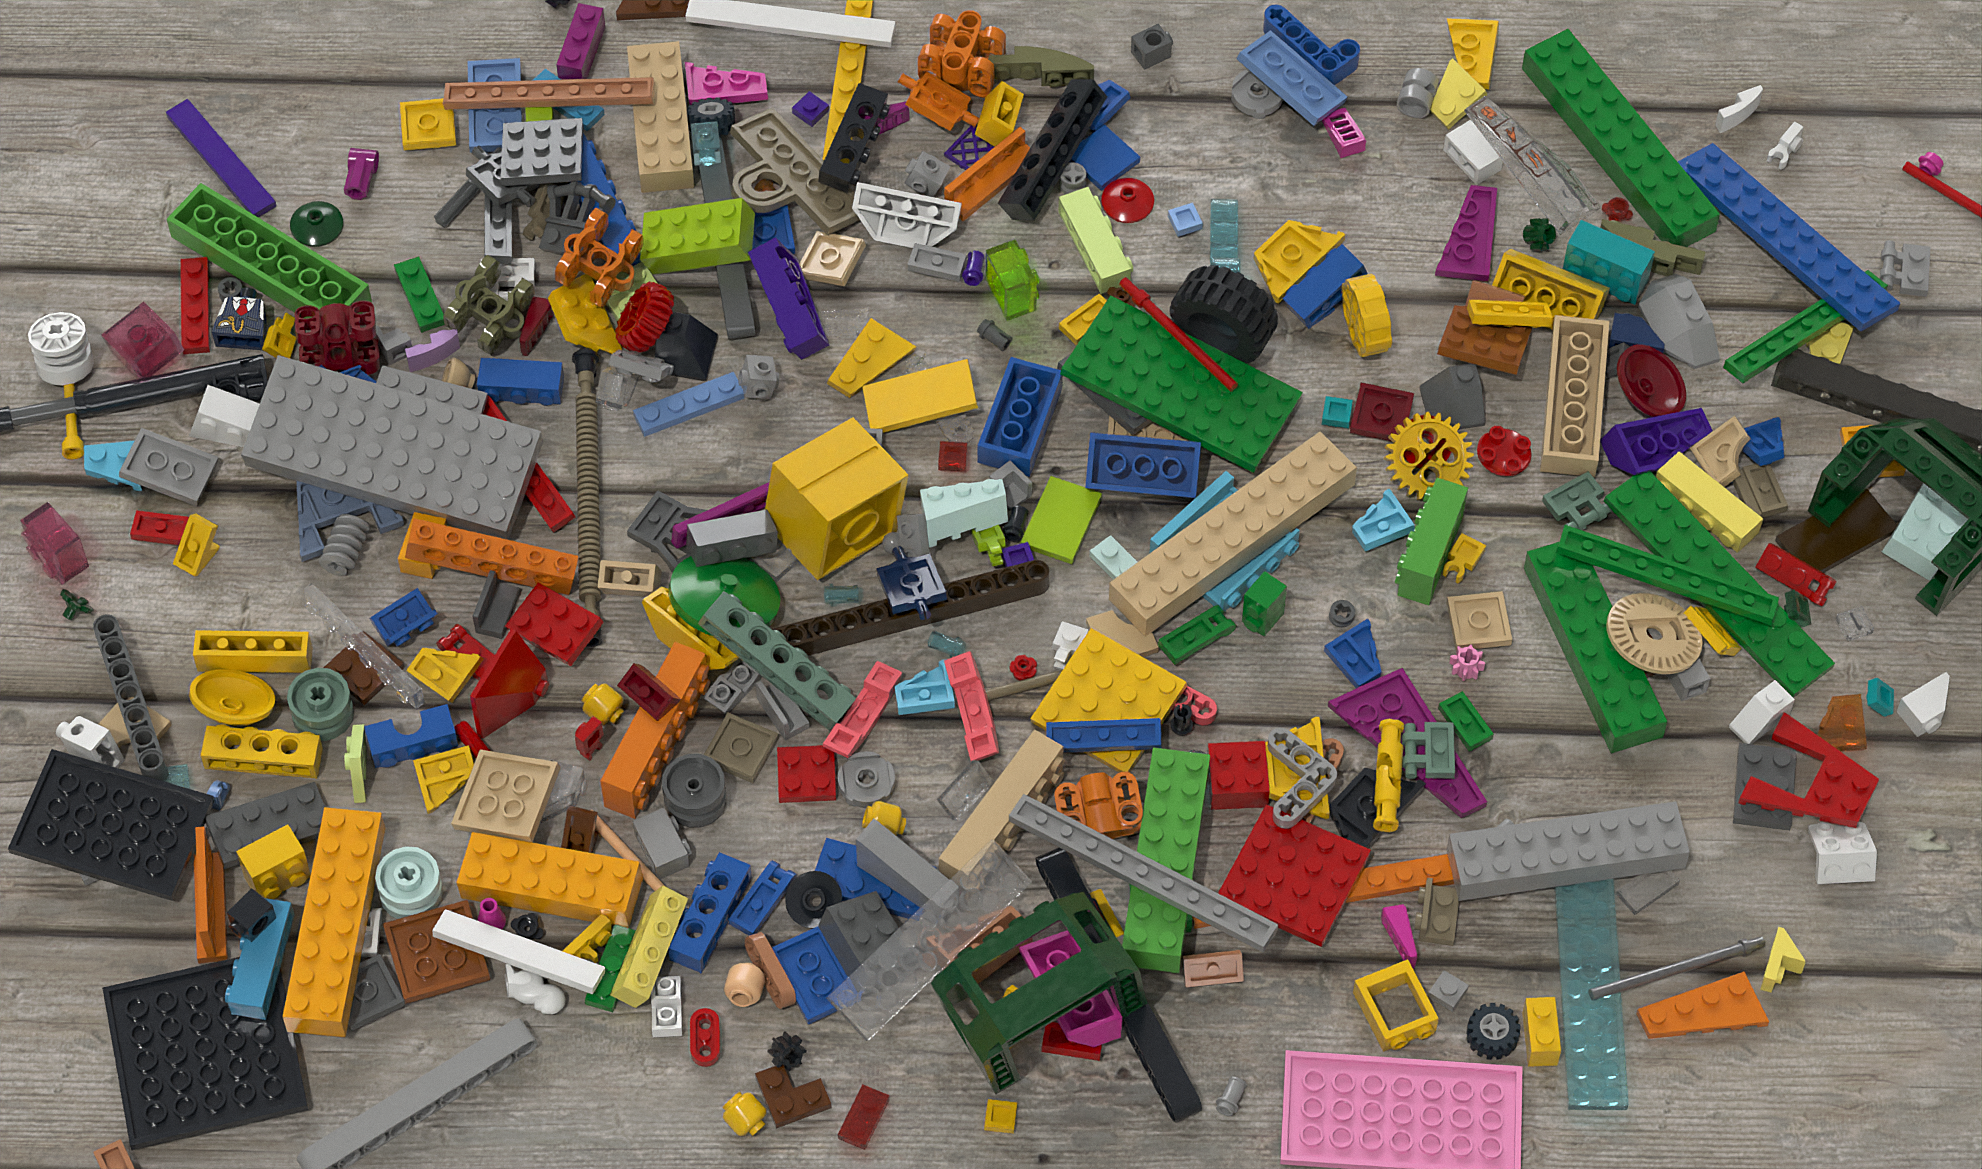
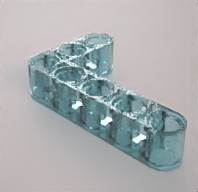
[1210,199,1240,273]

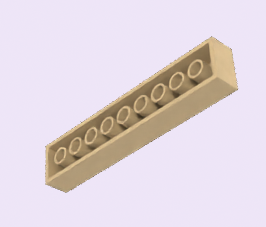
[1109,432,1357,637]

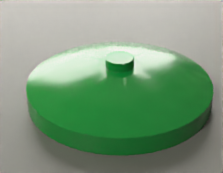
[668,556,780,637]

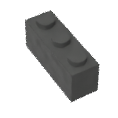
[686,509,778,567]

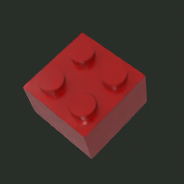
[1207,741,1270,810]

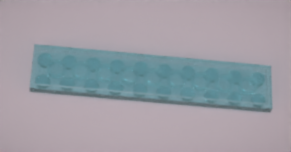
[1554,879,1629,1110]

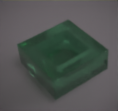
[1784,589,1811,628]

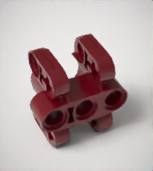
[295,301,380,375]

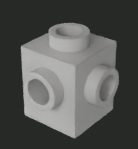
[904,151,950,197]
[738,355,779,399]

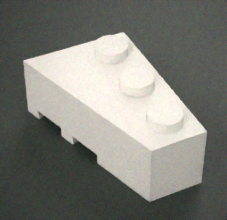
[189,385,260,447]

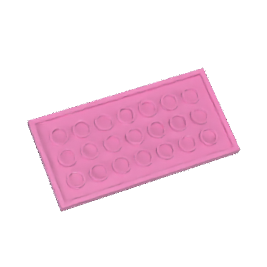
[1280,1050,1523,1169]

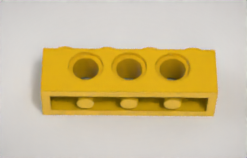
[200,724,323,779]

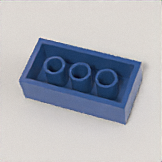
[977,357,1063,477]
[1085,432,1201,498]

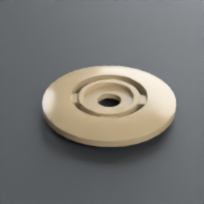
[1606,593,1703,674]

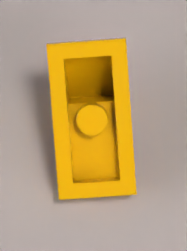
[173,513,220,576]

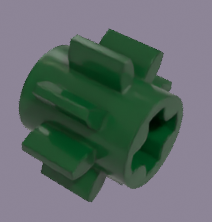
[1523,218,1556,250]

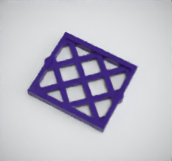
[944,125,994,170]

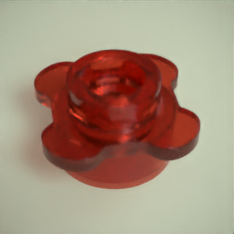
[1602,197,1633,222]

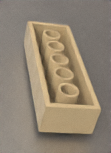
[627,41,694,193]
[1540,315,1609,477]
[939,729,1065,901]

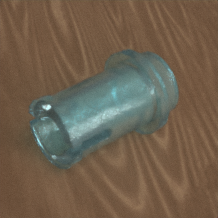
[824,583,859,606]
[928,630,966,658]

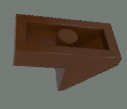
[561,806,599,853]

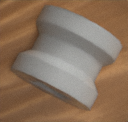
[1059,163,1086,195]

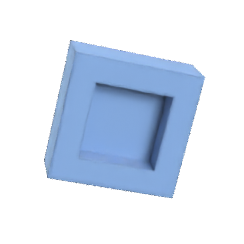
[1168,203,1203,237]

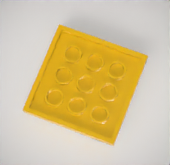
[1030,628,1187,773]

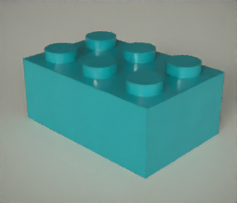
[1563,220,1655,305]

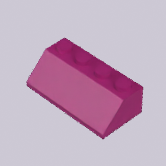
[1019,930,1122,1047]

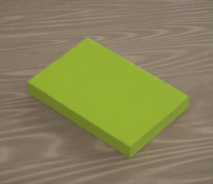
[1021,476,1102,564]

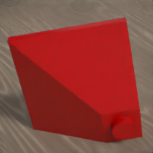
[470,629,549,739]

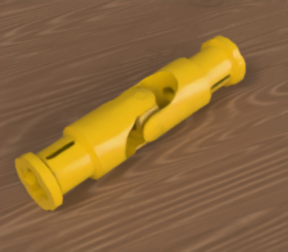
[1373,719,1404,832]

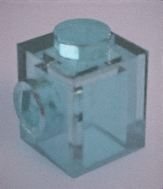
[691,121,721,165]

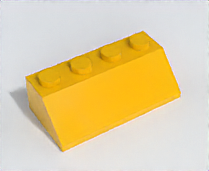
[1492,249,1610,329]

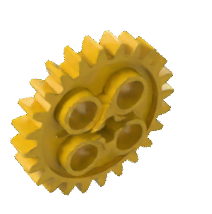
[1383,412,1474,501]

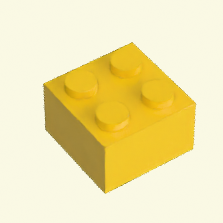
[236,824,311,900]

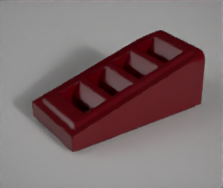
[519,296,554,356]

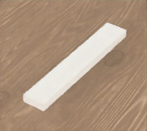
[432,909,605,994]

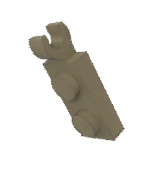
[523,182,568,241]

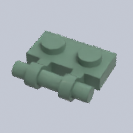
[1542,471,1612,531]
[1402,722,1455,779]

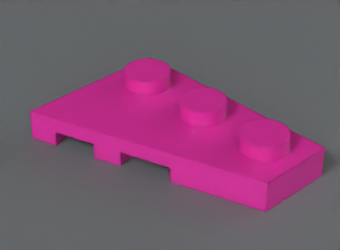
[685,62,768,105]

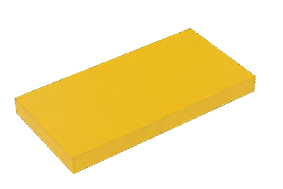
[862,359,978,433]

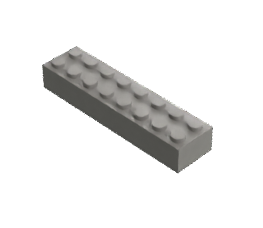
[1447,801,1690,901]

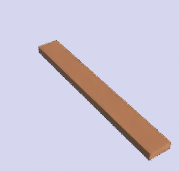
[443,77,655,110]

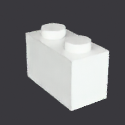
[1444,120,1504,185]

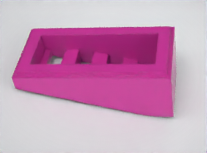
[1322,108,1366,158]
[1381,904,1417,969]

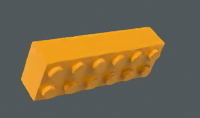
[456,832,643,928]

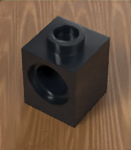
[227,888,276,942]

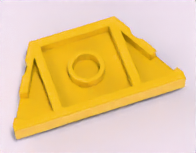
[1253,220,1346,304]
[548,274,622,354]
[1265,717,1329,819]

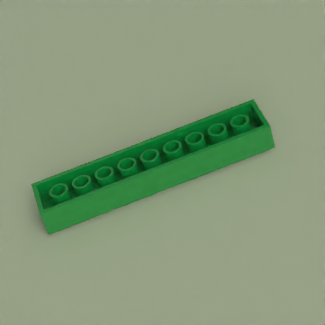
[1522,29,1720,247]

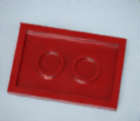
[505,582,604,667]

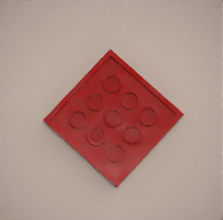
[1218,804,1371,947]

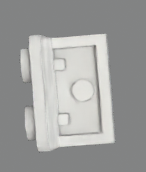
[1808,822,1877,884]

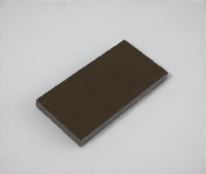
[1775,489,1897,573]

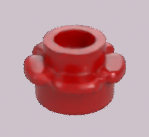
[1009,655,1037,681]

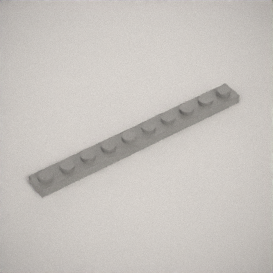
[1009,794,1278,952]

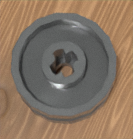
[662,754,726,827]

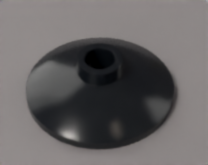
[785,871,843,929]

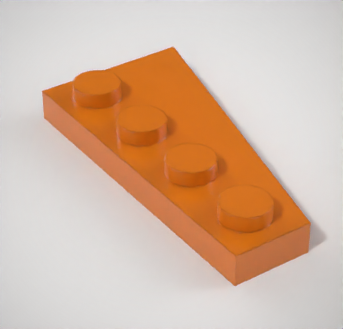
[1636,972,1769,1039]

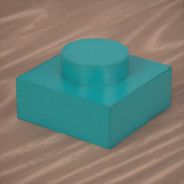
[1321,396,1353,429]
[1866,678,1894,717]

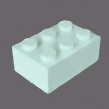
[1882,483,1968,581]

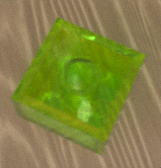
[986,239,1040,321]

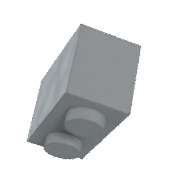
[632,808,691,880]

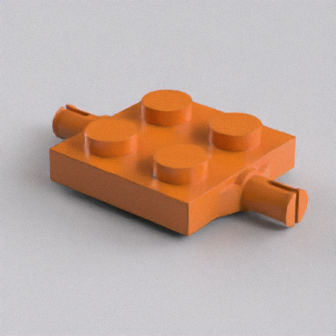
[897,71,979,131]

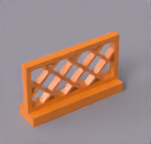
[194,827,228,964]

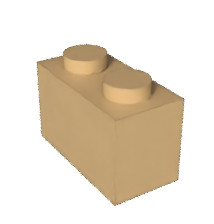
[597,560,662,597]

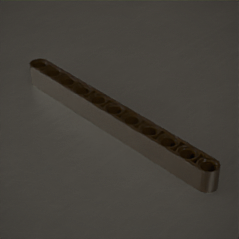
[754,560,1049,663]

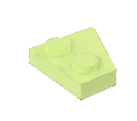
[344,724,367,803]

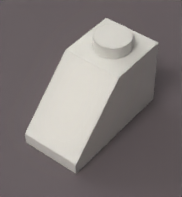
[1897,672,1950,737]
[1729,680,1795,744]

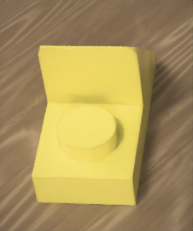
[1760,927,1805,993]

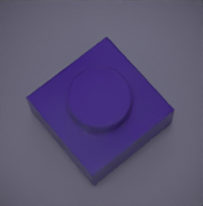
[792,91,829,127]
[1001,542,1034,567]

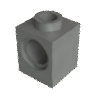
[1131,24,1173,70]

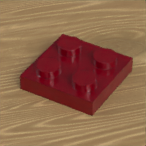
[1350,382,1414,442]

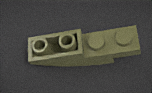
[988,46,1094,87]
[1600,219,1705,276]

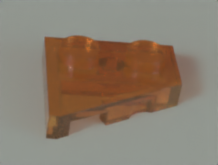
[1817,694,1867,751]

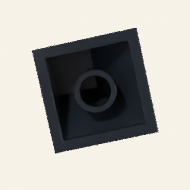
[655,312,718,381]

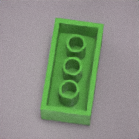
[1395,478,1468,606]

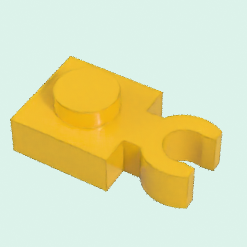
[1443,533,1486,583]

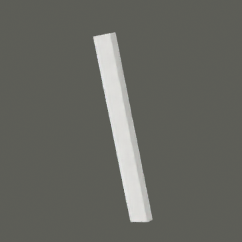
[686,0,896,48]

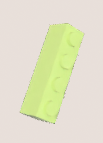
[1058,187,1133,294]

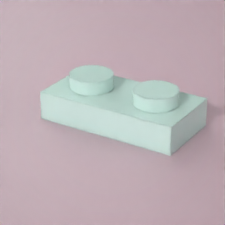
[1090,535,1137,580]

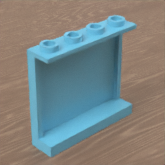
[1150,471,1300,612]

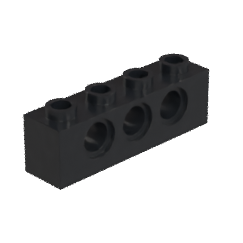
[818,83,890,193]

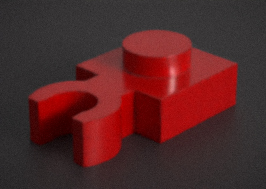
[575,716,604,761]

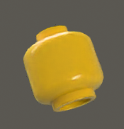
[581,683,624,725]
[862,801,906,836]
[722,1091,766,1136]

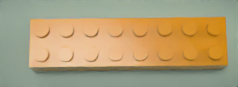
[283,807,386,1037]

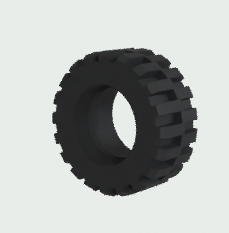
[1170,265,1278,364]

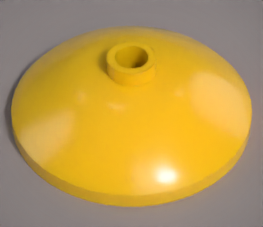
[189,669,275,725]

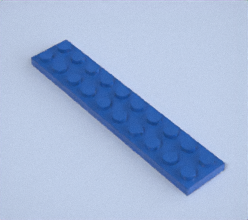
[1678,143,1900,331]

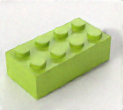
[640,198,755,275]

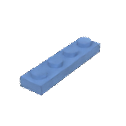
[633,372,745,437]

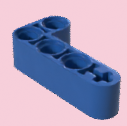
[1263,4,1360,85]

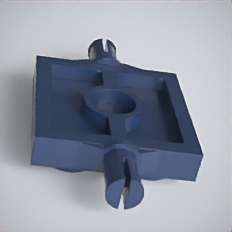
[876,546,947,620]

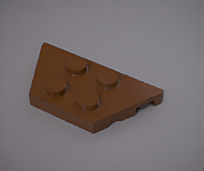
[616,0,689,21]

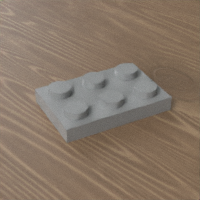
[119,428,218,506]

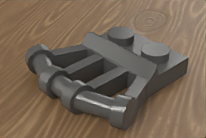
[539,181,616,255]
[627,491,707,573]

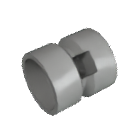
[1397,68,1439,118]

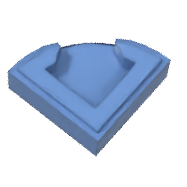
[207,780,230,810]

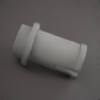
[1216,1076,1247,1116]

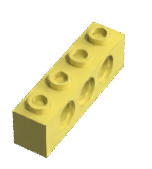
[610,886,688,1008]

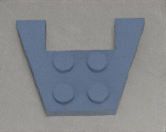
[297,481,404,562]

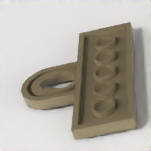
[730,107,860,235]

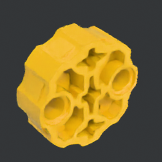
[1341,274,1392,357]

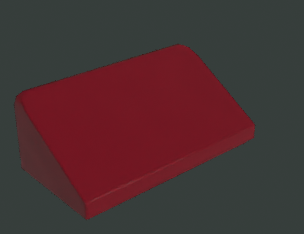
[617,663,681,721]

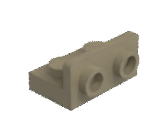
[1414,878,1459,946]

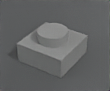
[1428,970,1469,1012]

